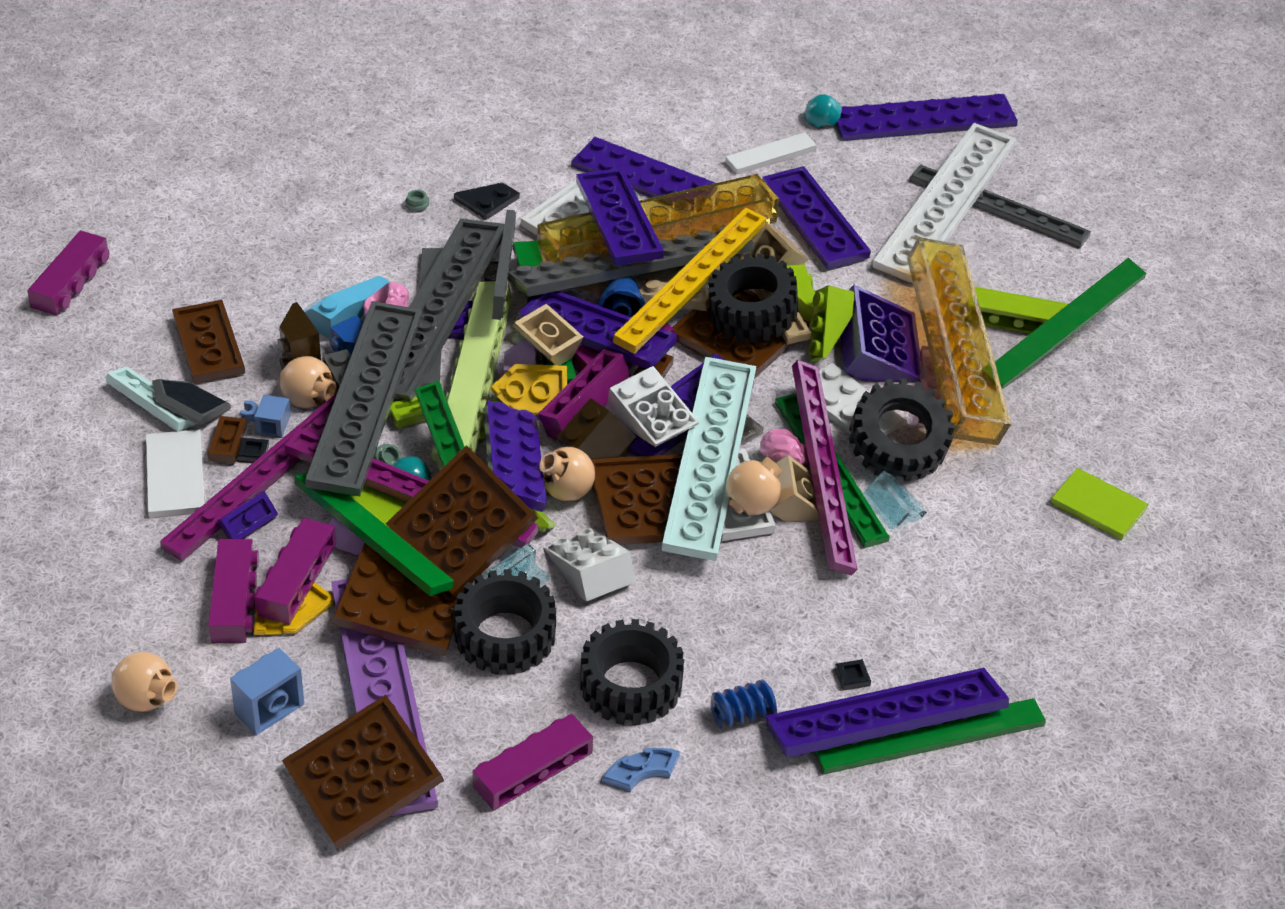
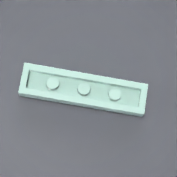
[106,366,197,432]

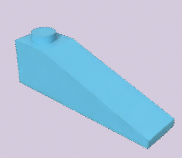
[303,276,391,339]

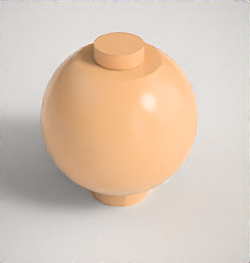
[280,356,337,409]
[539,447,595,501]
[726,457,783,515]
[111,652,177,712]

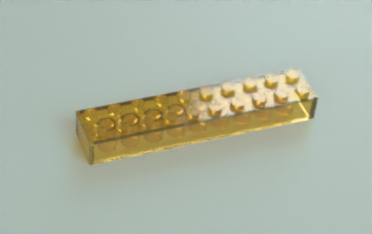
[537,174,779,263]
[907,237,1011,445]

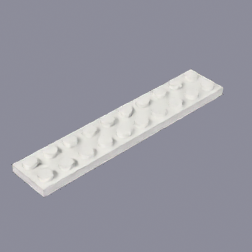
[872,123,1016,285]

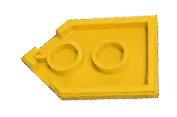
[489,364,567,416]
[254,582,334,635]

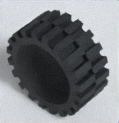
[708,253,798,343]
[454,569,556,675]
[580,619,684,726]

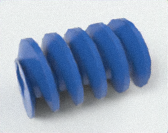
[710,679,777,729]

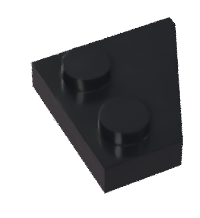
[454,182,520,220]

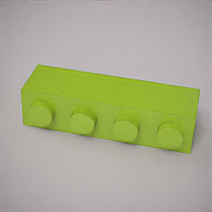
[968,286,1068,341]

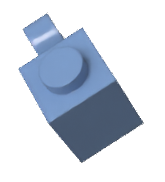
[240,395,291,438]

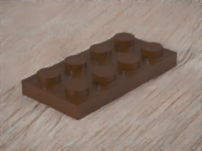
[172,299,245,384]

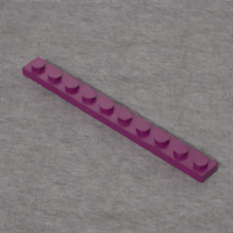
[792,360,858,576]
[160,392,338,561]
[285,428,538,550]

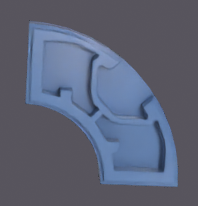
[602,748,680,792]

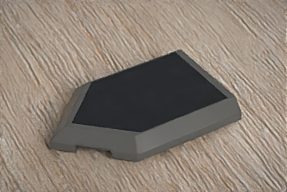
[152,379,231,425]

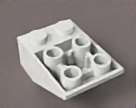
[607,366,699,447]
[544,528,636,601]

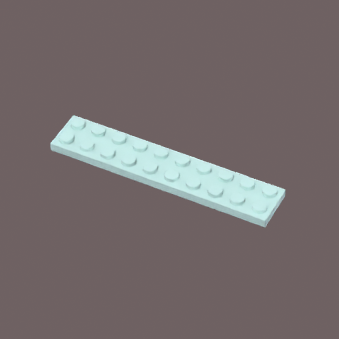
[661,357,756,561]

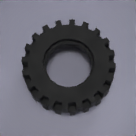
[849,378,955,481]

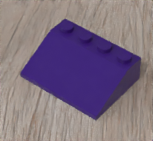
[840,284,924,383]

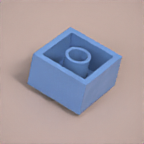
[230,648,305,736]

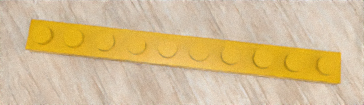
[613,208,767,354]

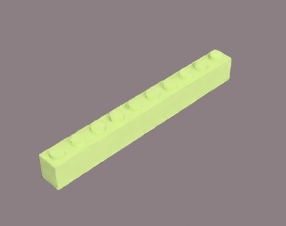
[432,281,513,471]

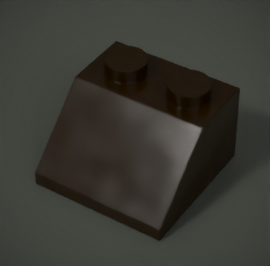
[277,302,321,370]
[556,398,638,459]

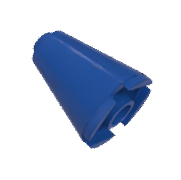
[597,276,646,318]

